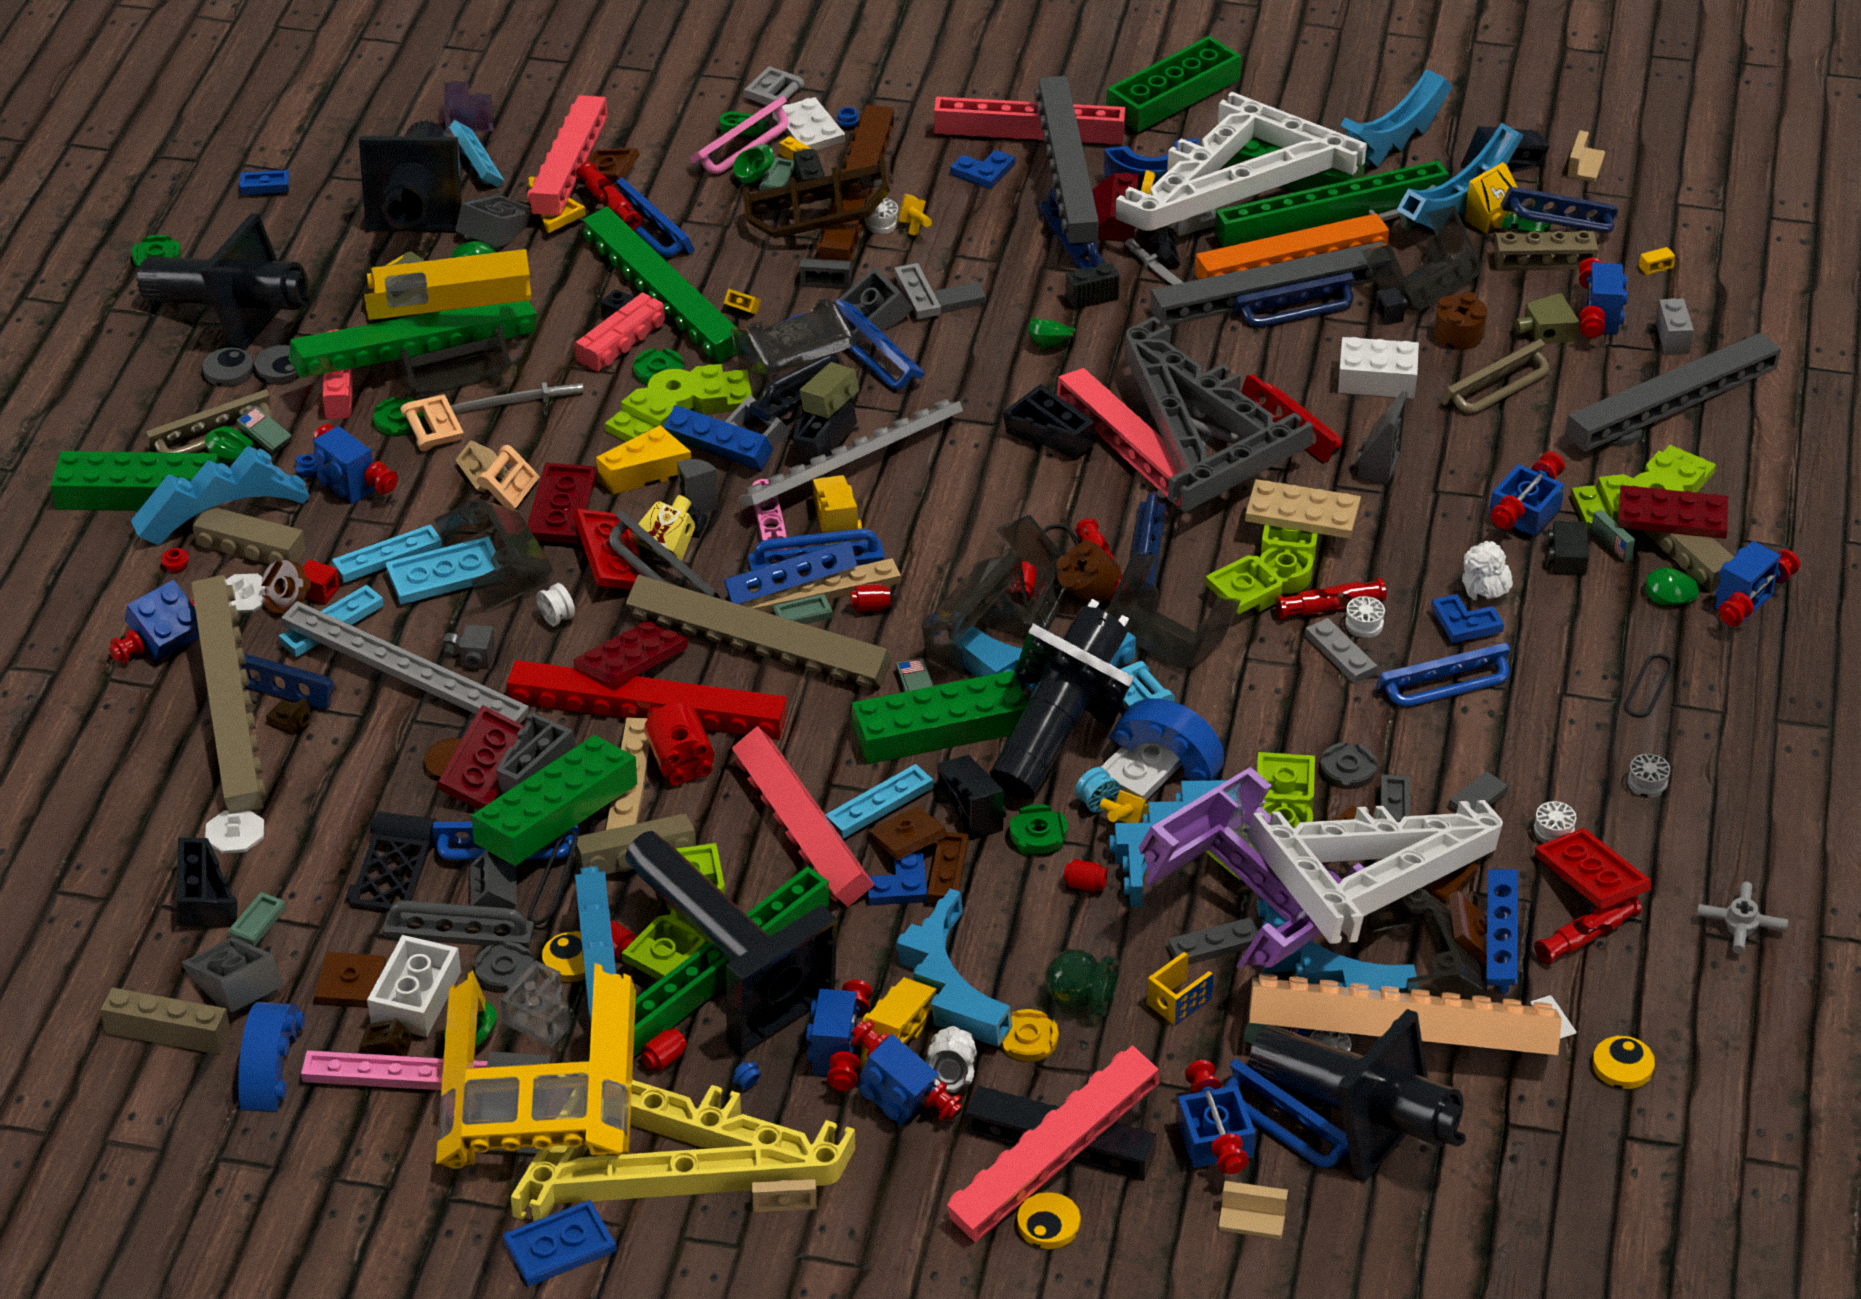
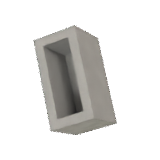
[1655,298,1694,355]

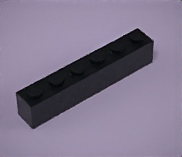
[966,1085,1156,1181]

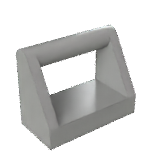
[725,395,792,446]

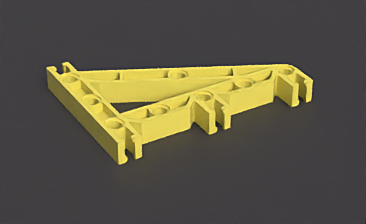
[511,1080,855,1222]

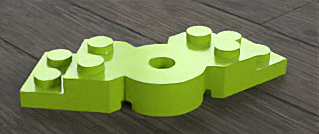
[605,364,752,442]
[1571,445,1716,530]
[1205,525,1318,614]
[1206,752,1315,880]
[622,843,725,980]

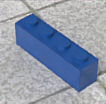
[664,405,773,471]

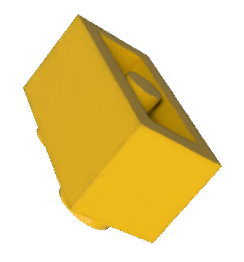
[779,136,811,161]
[1639,247,1675,275]
[724,289,761,315]

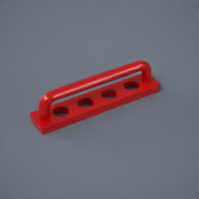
[1241,374,1342,462]

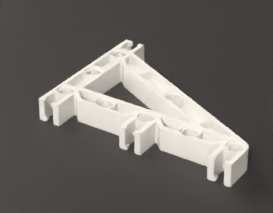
[1116,92,1367,230]
[1247,800,1503,944]

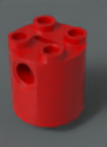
[644,702,714,786]

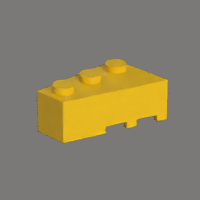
[596,425,691,494]
[813,475,862,545]
[860,977,936,1070]

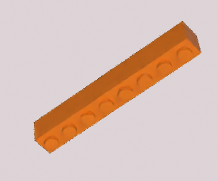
[1195,213,1389,279]

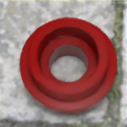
[161,548,189,572]

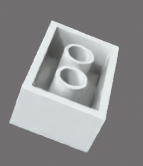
[1338,337,1419,399]
[367,935,461,1037]

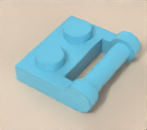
[1120,661,1175,710]

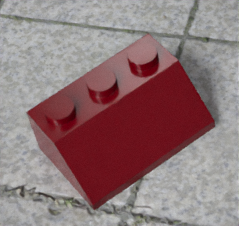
[1092,173,1138,241]

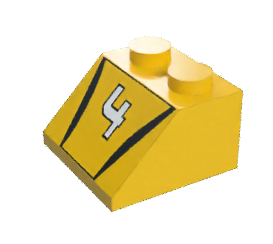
[1465,162,1518,234]

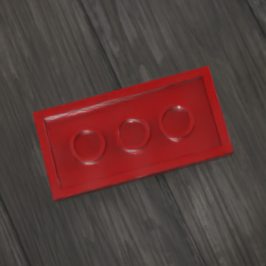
[573,508,642,591]
[1535,828,1651,910]

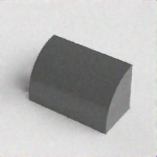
[800,258,853,289]
[677,459,718,514]
[470,850,517,909]

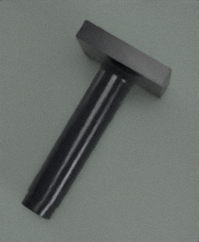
[625,831,838,1056]

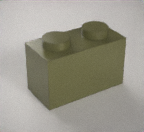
[799,362,859,418]

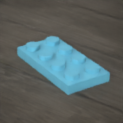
[385,536,505,604]

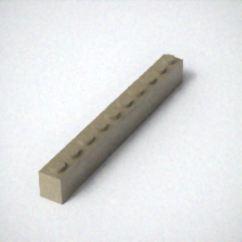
[191,575,267,813]
[626,575,892,688]

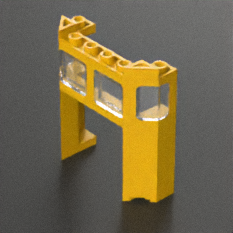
[364,249,532,320]
[436,963,636,1169]

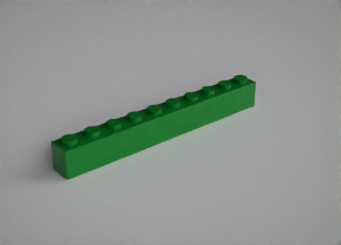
[1214,160,1449,248]
[583,206,744,363]
[289,301,537,378]
[633,866,829,1057]

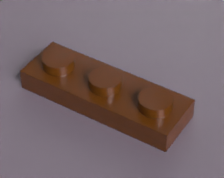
[927,832,969,903]

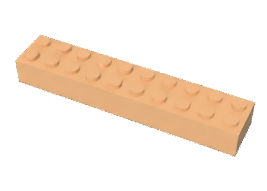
[1249,973,1562,1055]

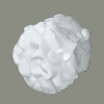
[1462,541,1513,600]
[926,1026,977,1093]

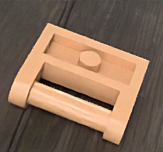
[400,394,464,451]
[477,445,540,512]

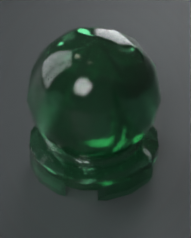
[1045,949,1119,1018]

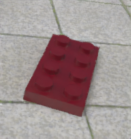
[525,463,597,544]
[1618,485,1728,539]
[574,622,688,686]
[436,705,525,810]

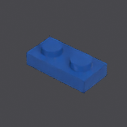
[240,170,290,195]

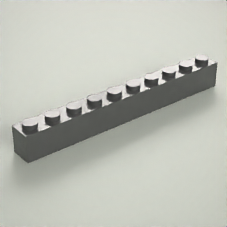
[1034,76,1099,243]
[1150,241,1394,327]
[1564,333,1781,452]

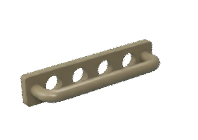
[1441,339,1549,414]
[146,390,272,453]

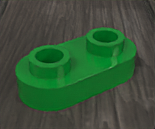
[719,112,766,137]

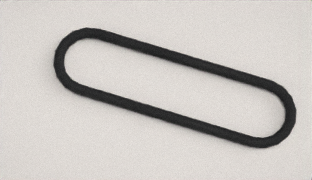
[1624,653,1674,717]

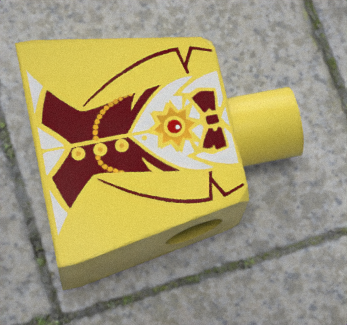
[631,495,695,561]

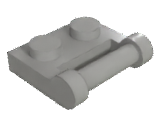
[744,66,805,106]

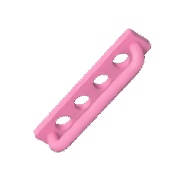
[689,95,788,175]

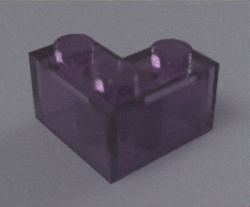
[444,81,494,133]

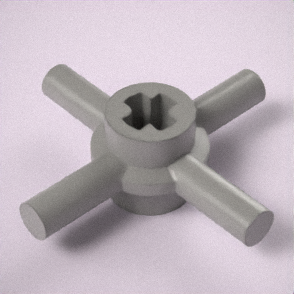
[1697,882,1788,954]

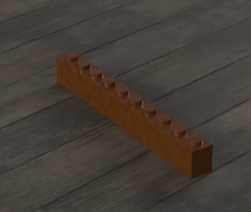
[816,105,894,261]

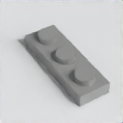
[894,263,941,319]
[1305,618,1377,684]

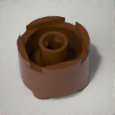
[1434,292,1487,350]
[1056,540,1121,604]

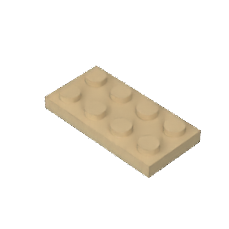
[1245,479,1361,539]

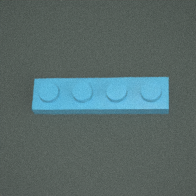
[449,120,505,188]
[332,524,443,583]
[278,585,384,657]
[825,764,933,839]

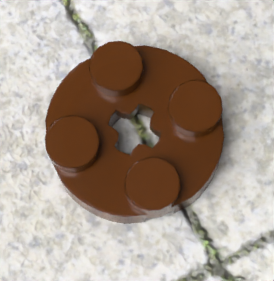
[261,560,311,614]

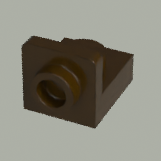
[266,698,311,736]
[359,1018,412,1056]

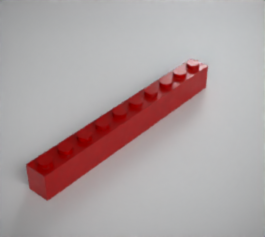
[507,660,788,740]

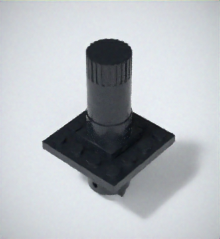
[359,120,462,231]
[137,213,313,350]
[989,599,1134,799]
[1249,1009,1466,1182]

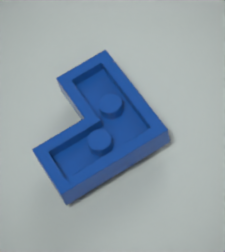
[950,150,1015,189]
[1431,594,1504,643]
[868,852,927,906]

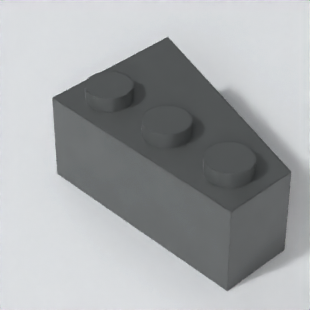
[496,712,576,795]

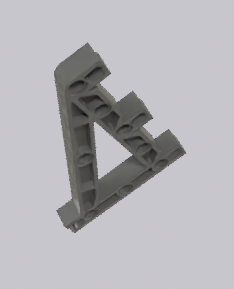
[1125,316,1313,512]

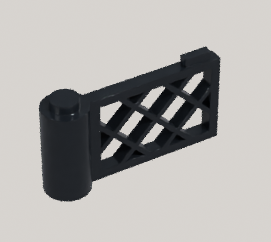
[345,811,437,913]

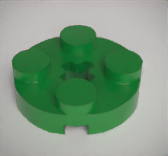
[1501,213,1551,232]
[1010,804,1068,855]

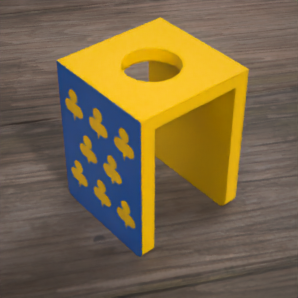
[1147,952,1214,1026]

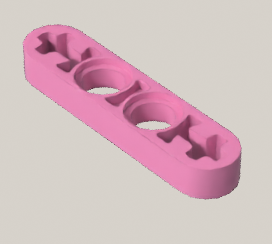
[752,479,787,552]

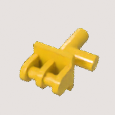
[897,194,932,236]
[1099,790,1148,823]

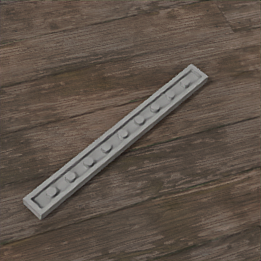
[739,399,963,506]
[281,601,529,723]

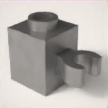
[443,624,495,669]

